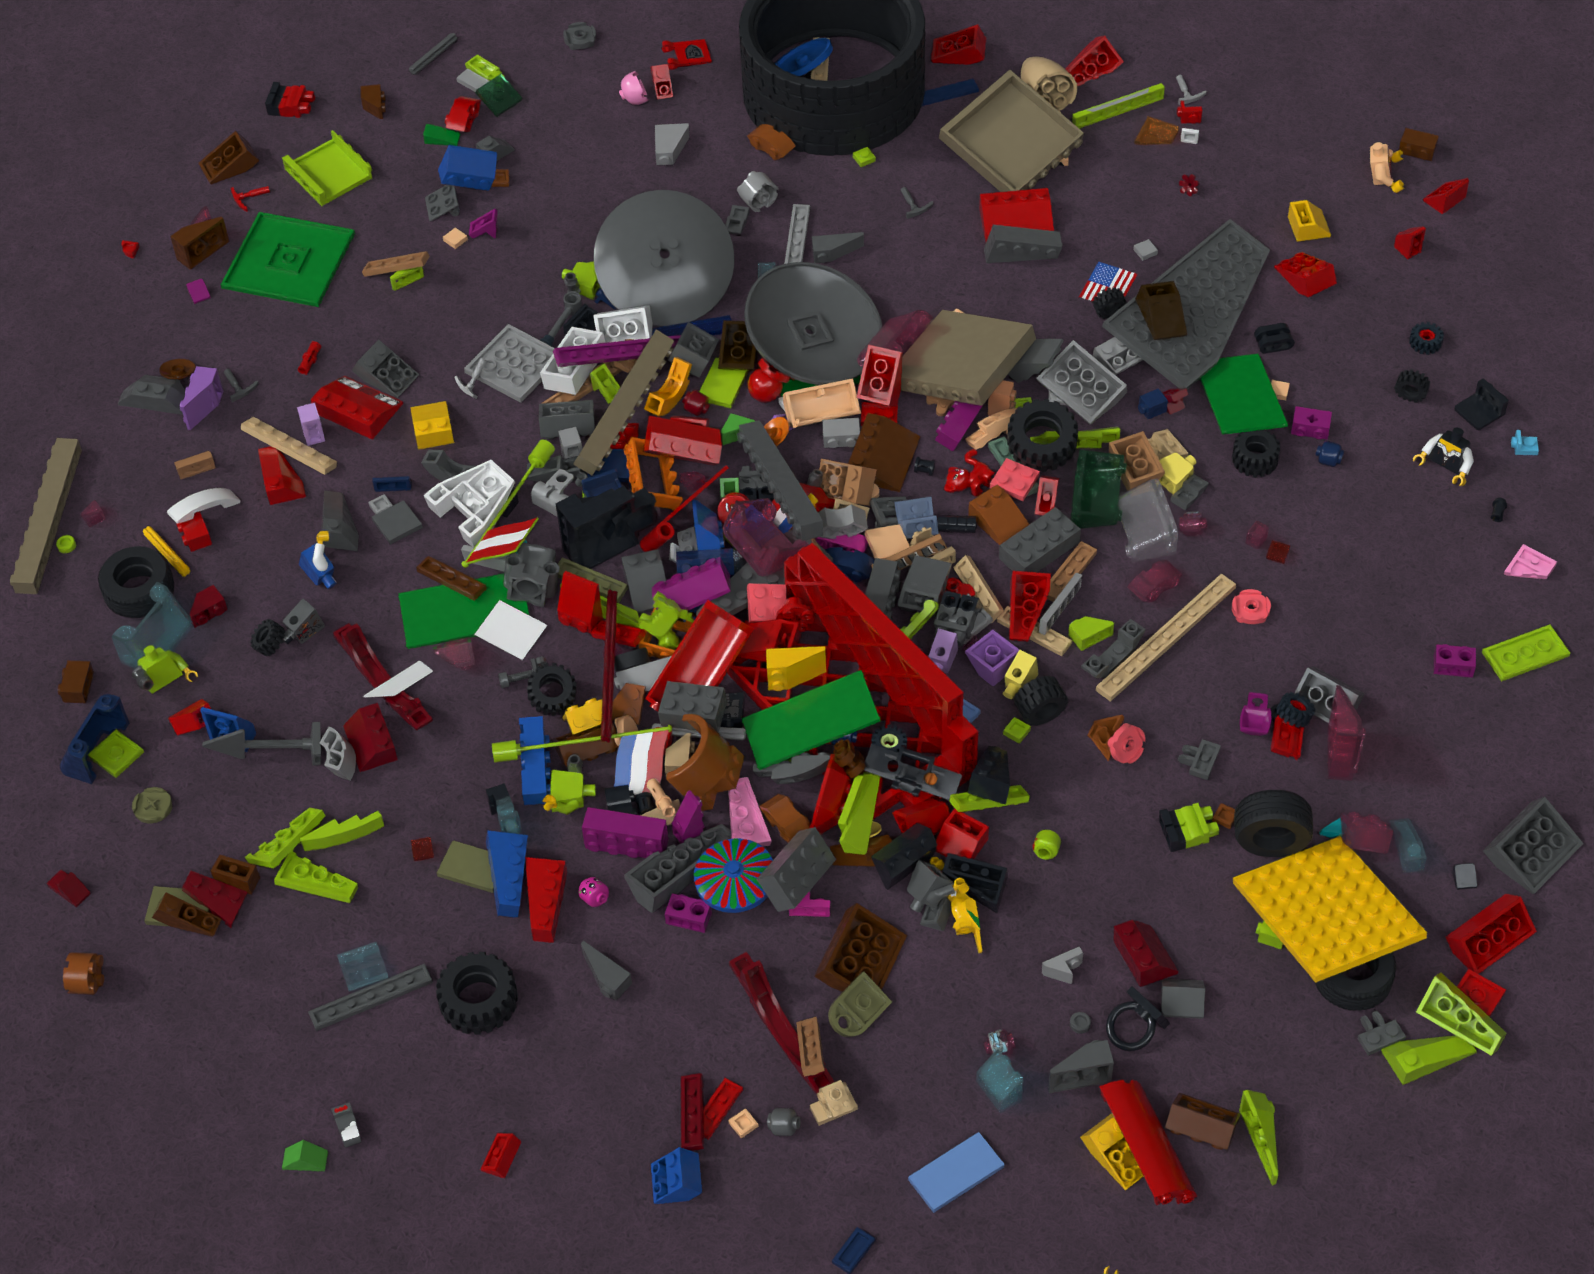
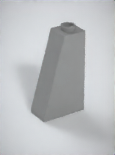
[614,656,672,692]

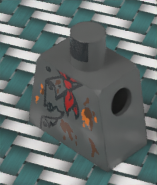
[282,599,325,645]

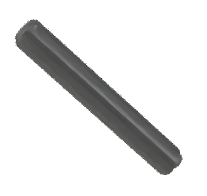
[409,33,458,75]

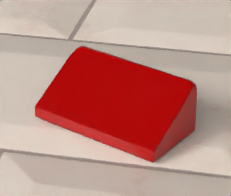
[480,1133,521,1178]

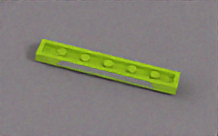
[1072,83,1165,128]

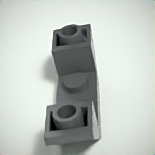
[1081,619,1146,678]

